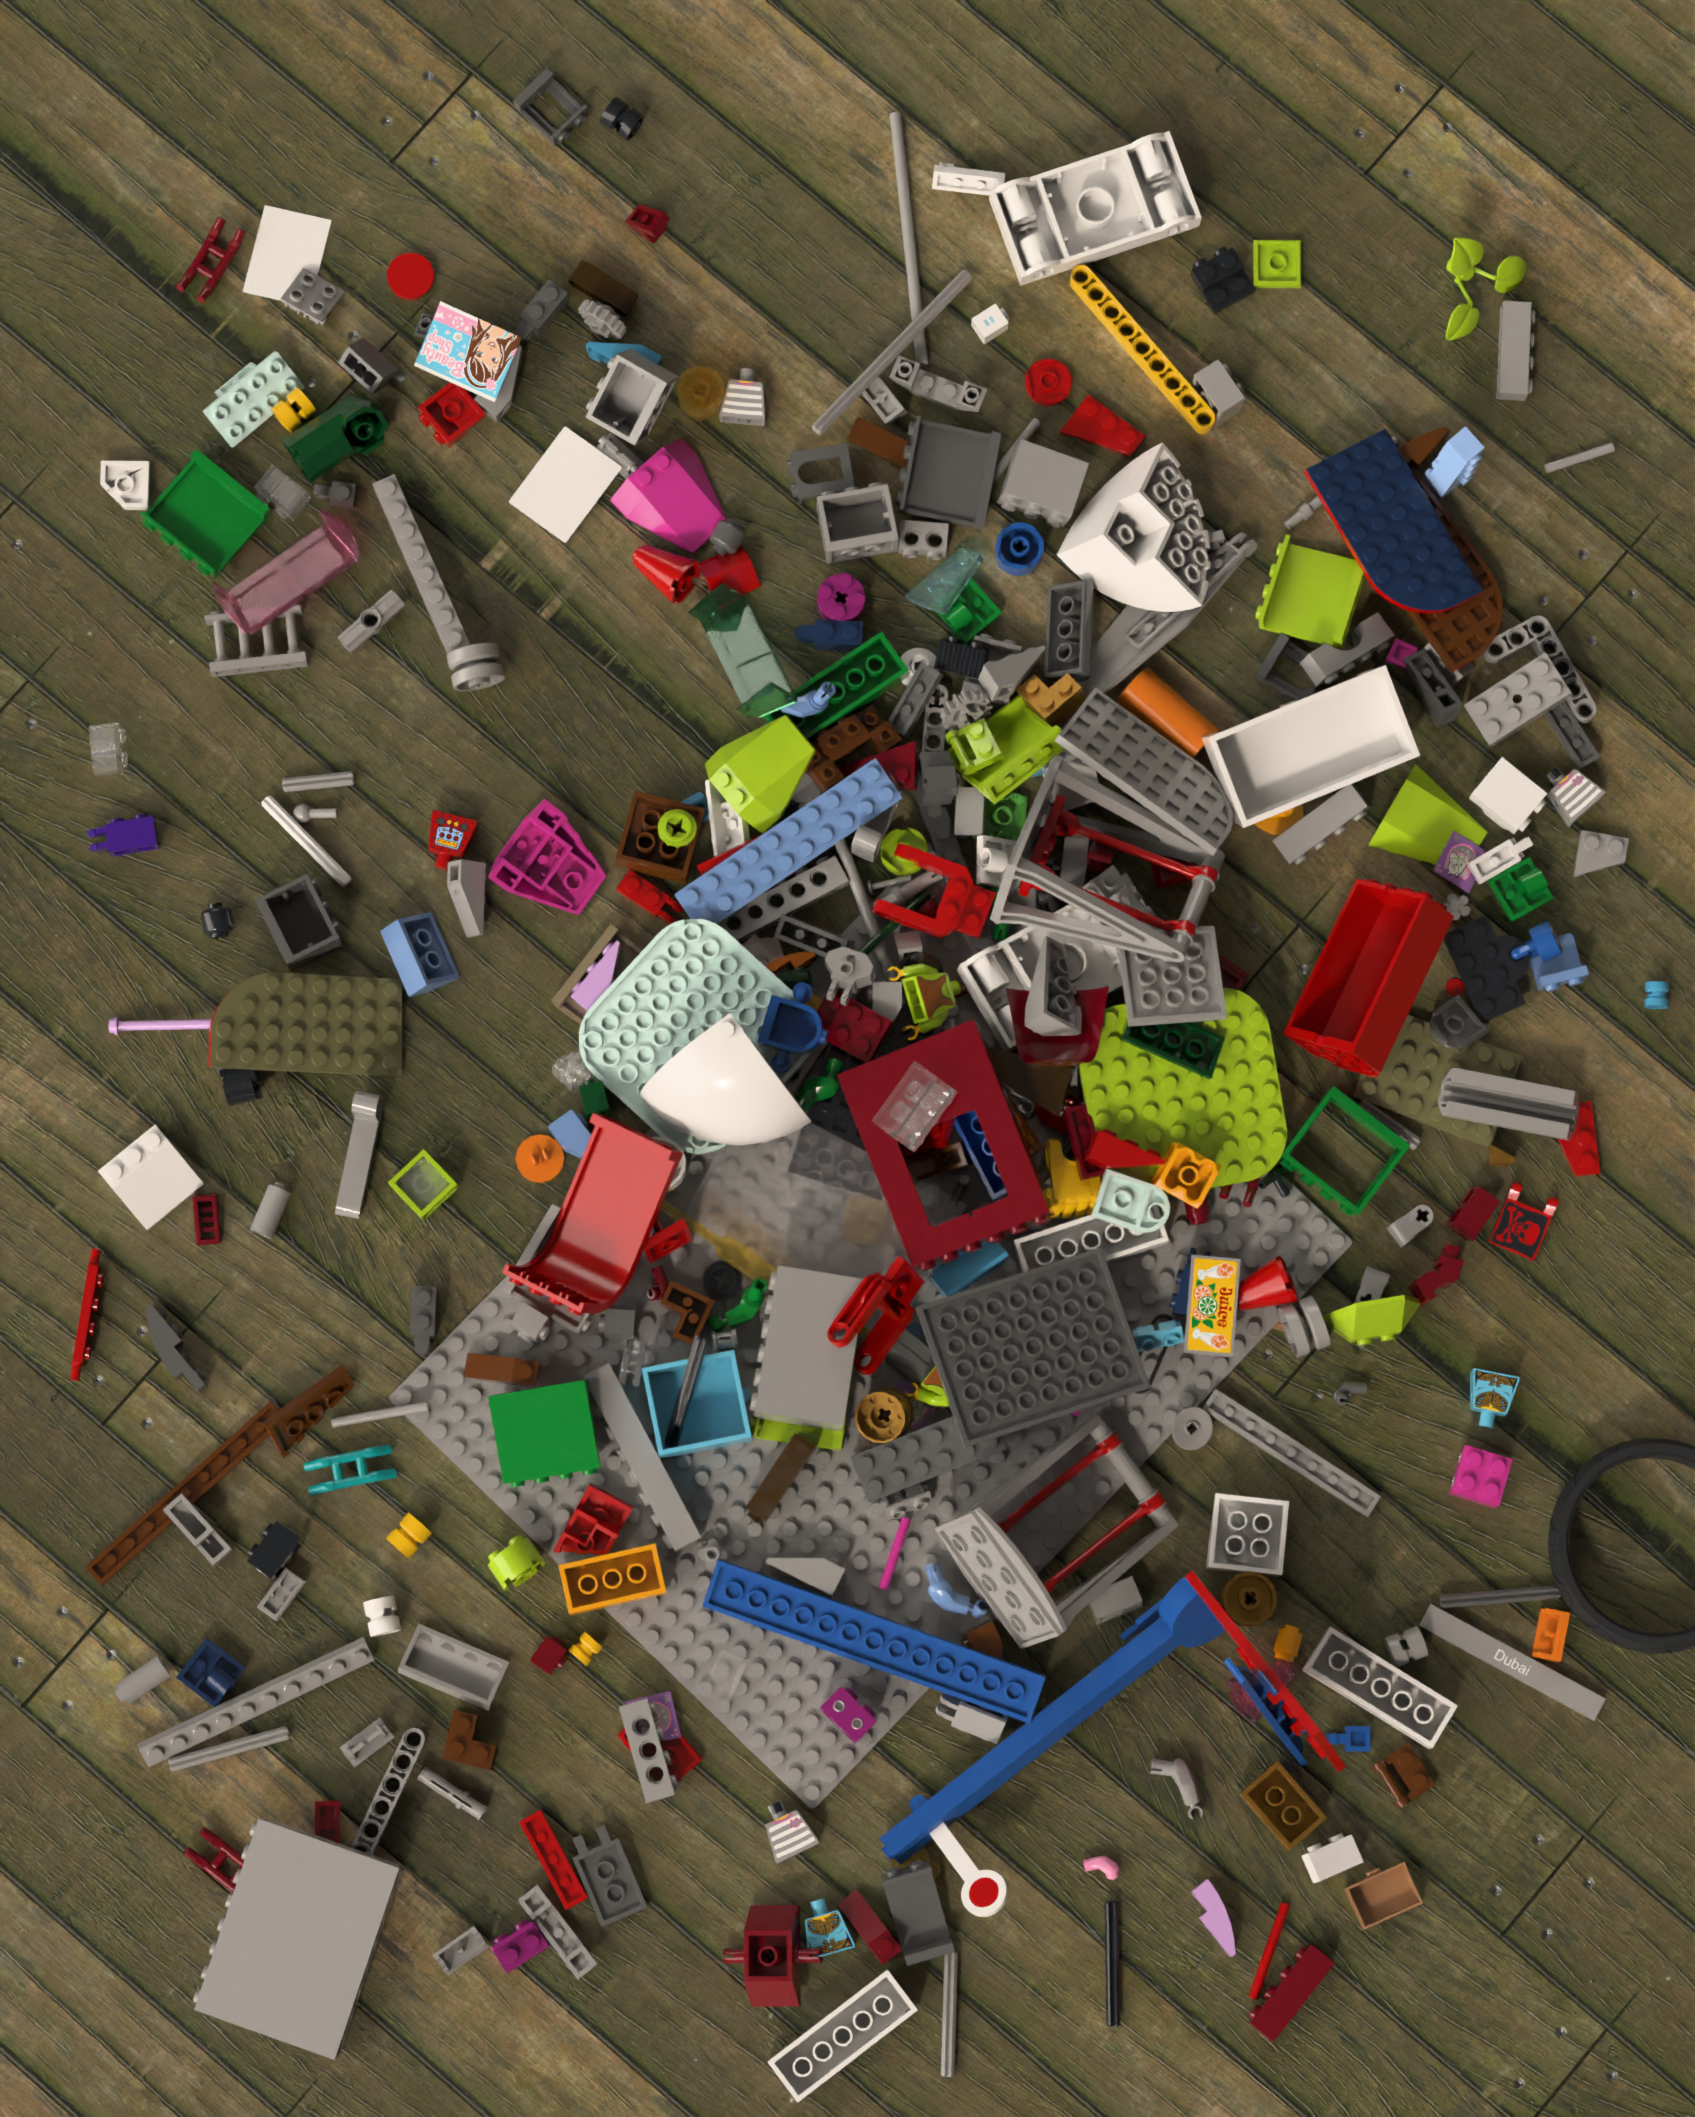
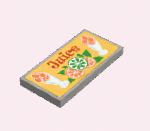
[1183,1255,1241,1357]

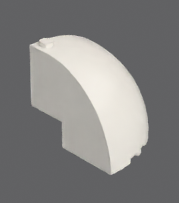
[1057,442,1211,612]
[640,1013,811,1146]

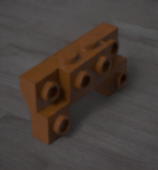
[805,704,902,794]

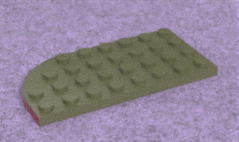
[208,972,402,1077]

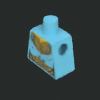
[1470,1368,1520,1428]
[805,1898,855,1957]

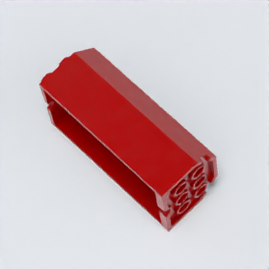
[1283,878,1454,1078]

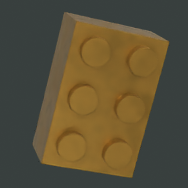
[1238,1761,1327,1851]

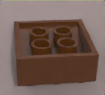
[616,791,705,884]

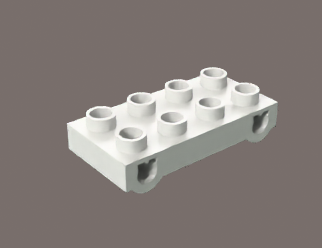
[989,131,1202,286]
[957,873,1147,1052]

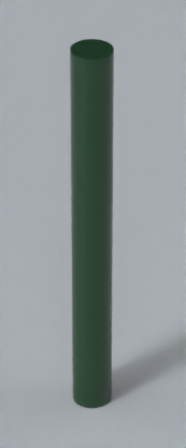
[858,889,931,955]

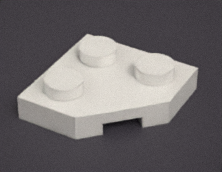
[100,461,150,510]

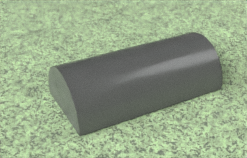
[1044,579,1094,682]

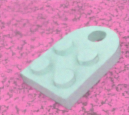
[1091,1169,1170,1233]

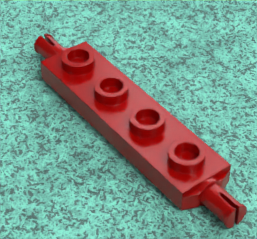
[69,1249,104,1381]

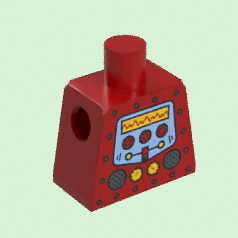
[428,810,478,871]

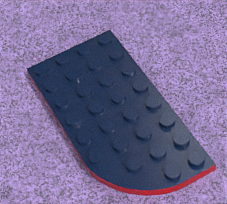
[1304,429,1483,614]

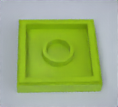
[1253,240,1301,288]

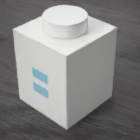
[971,303,1010,344]

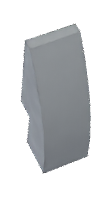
[163,1493,234,1567]

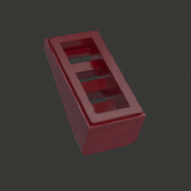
[192,1193,221,1246]

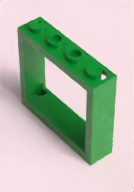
[1280,1086,1411,1217]

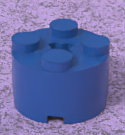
[995,522,1044,576]

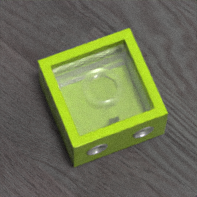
[388,1149,459,1221]

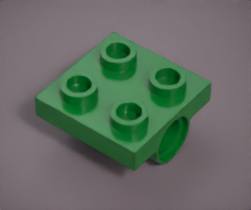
[934,577,1002,643]
[1487,857,1554,923]

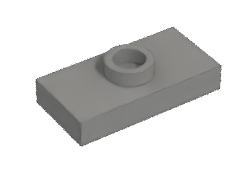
[257,1567,306,1622]

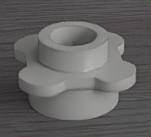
[697,1539,727,1569]

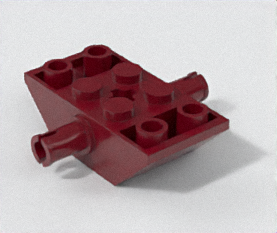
[723,1905,823,2007]

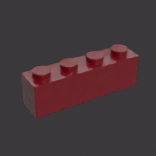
[1248,1944,1335,2042]

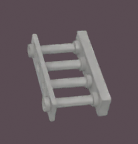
[204,602,308,677]

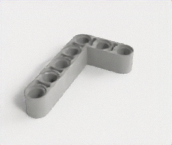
[1483,616,1597,725]
[851,747,904,863]
[335,1091,384,1219]

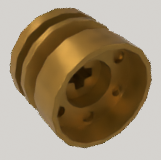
[855,1387,914,1443]

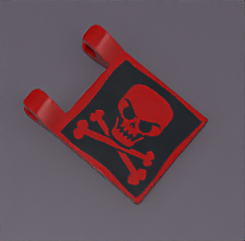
[1488,1182,1559,1261]

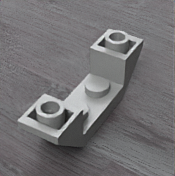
[889,355,987,412]

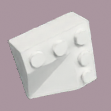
[1206,1493,1289,1577]

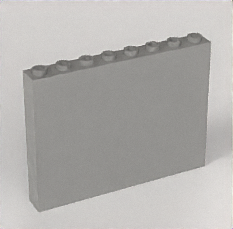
[193,1817,403,2060]

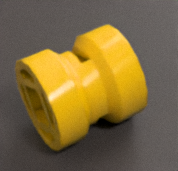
[568,1631,603,1666]

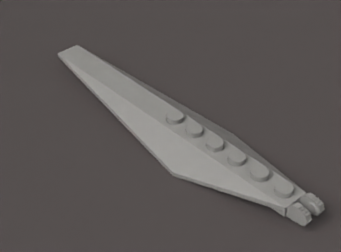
[1059,532,1258,730]

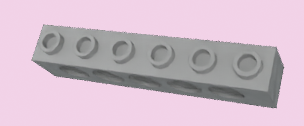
[717,856,849,943]

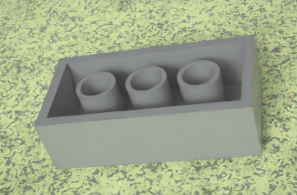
[1464,652,1574,747]

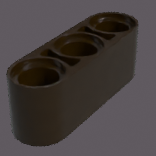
[568,261,639,317]

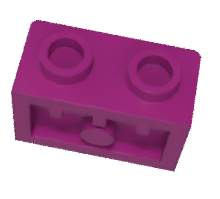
[490,1919,549,1973]

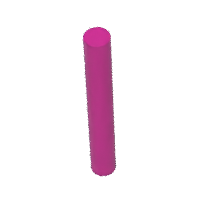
[878,1517,911,1591]

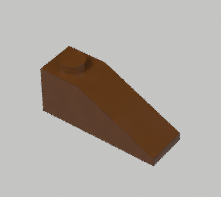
[463,1353,540,1388]

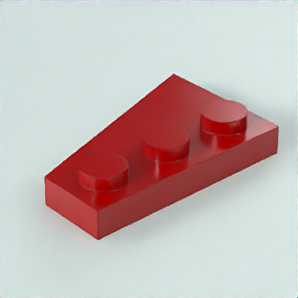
[1059,395,1146,457]
[1558,1101,1600,1177]

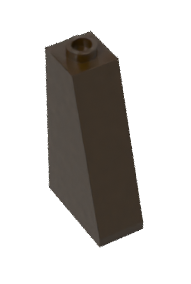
[989,1047,1075,1117]
[745,1433,816,1523]

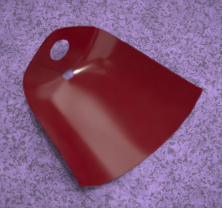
[1006,986,1109,1067]

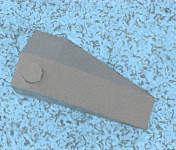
[1025,936,1082,1036]

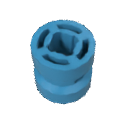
[1644,981,1669,1009]

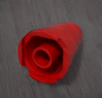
[632,545,701,604]
[1237,1255,1299,1311]

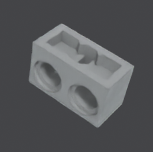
[898,520,949,560]

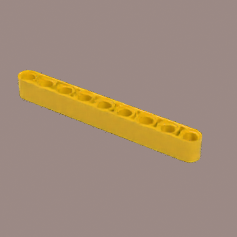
[1070,265,1215,434]

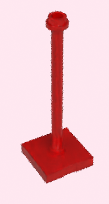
[590,1123,693,1264]

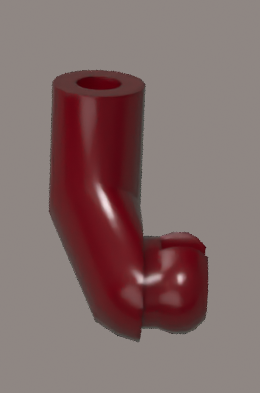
[646,1265,669,1302]

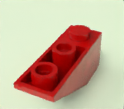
[1083,1129,1166,1169]

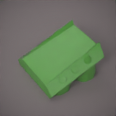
[972,793,1027,841]

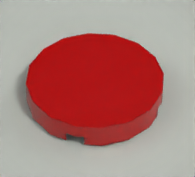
[387,253,434,300]
[1025,358,1072,406]

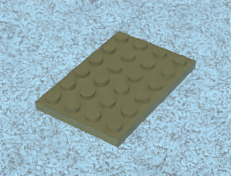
[1352,1015,1522,1147]

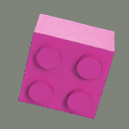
[1448,1445,1513,1509]

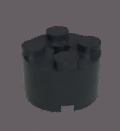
[219,1068,263,1106]

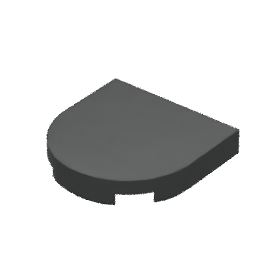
[1429,994,1488,1049]

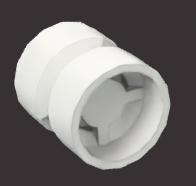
[363,1596,402,1637]

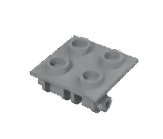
[280,268,345,325]

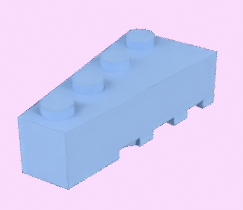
[1422,426,1485,502]

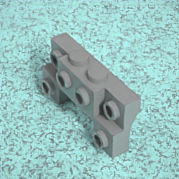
[1082,864,1159,957]

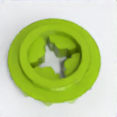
[658,809,697,848]

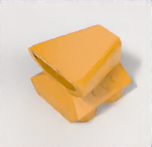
[1151,1142,1221,1208]

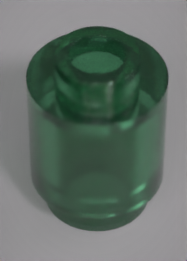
[776,966,813,991]

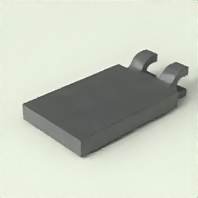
[572,1824,648,1927]

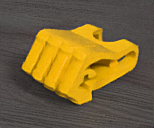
[1045,1138,1101,1219]

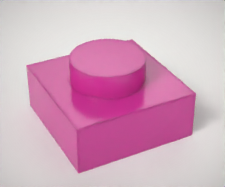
[1385,638,1418,671]

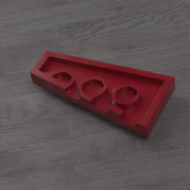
[828,741,918,791]

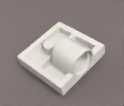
[976,835,1020,889]

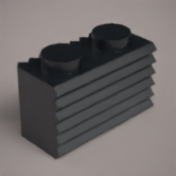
[934,635,990,679]

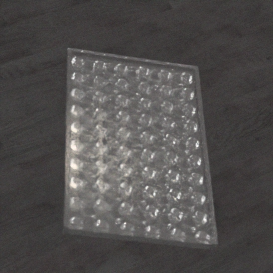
[682,1123,967,1323]

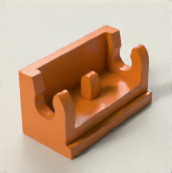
[1531,1608,1570,1663]

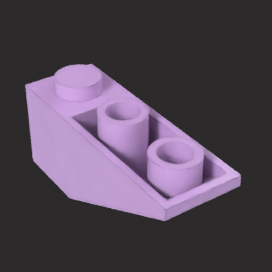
[570,941,622,1011]

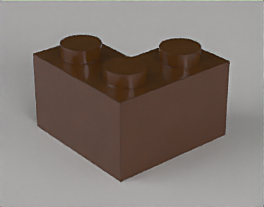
[660,1281,715,1347]
[442,1710,497,1771]

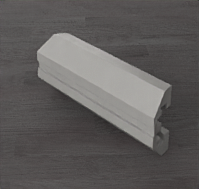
[1438,1068,1579,1141]

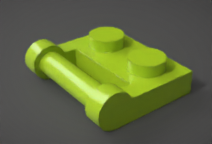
[945,718,1003,775]

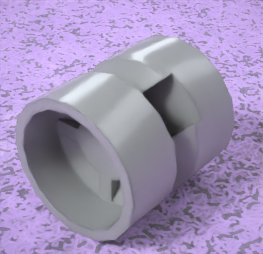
[1384,1626,1428,1668]

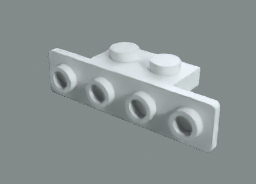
[705,779,750,856]

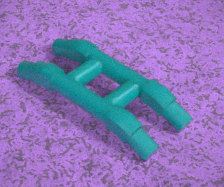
[304,1444,397,1496]

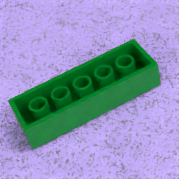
[762,632,909,743]

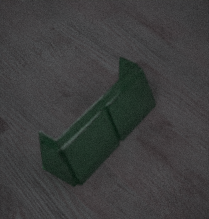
[688,583,798,718]

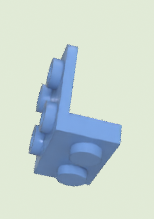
[1530,933,1589,992]

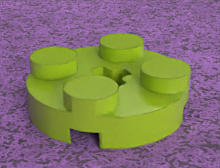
[881,828,930,877]

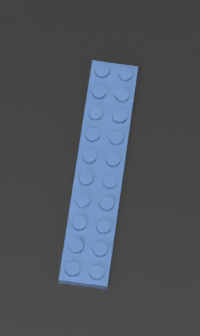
[674,758,903,924]

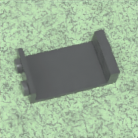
[881,1860,955,1966]

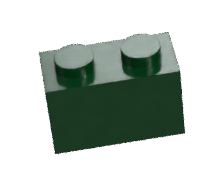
[579,1079,611,1122]

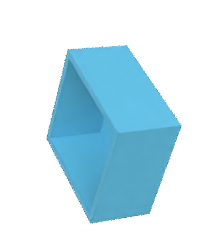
[642,1350,752,1460]

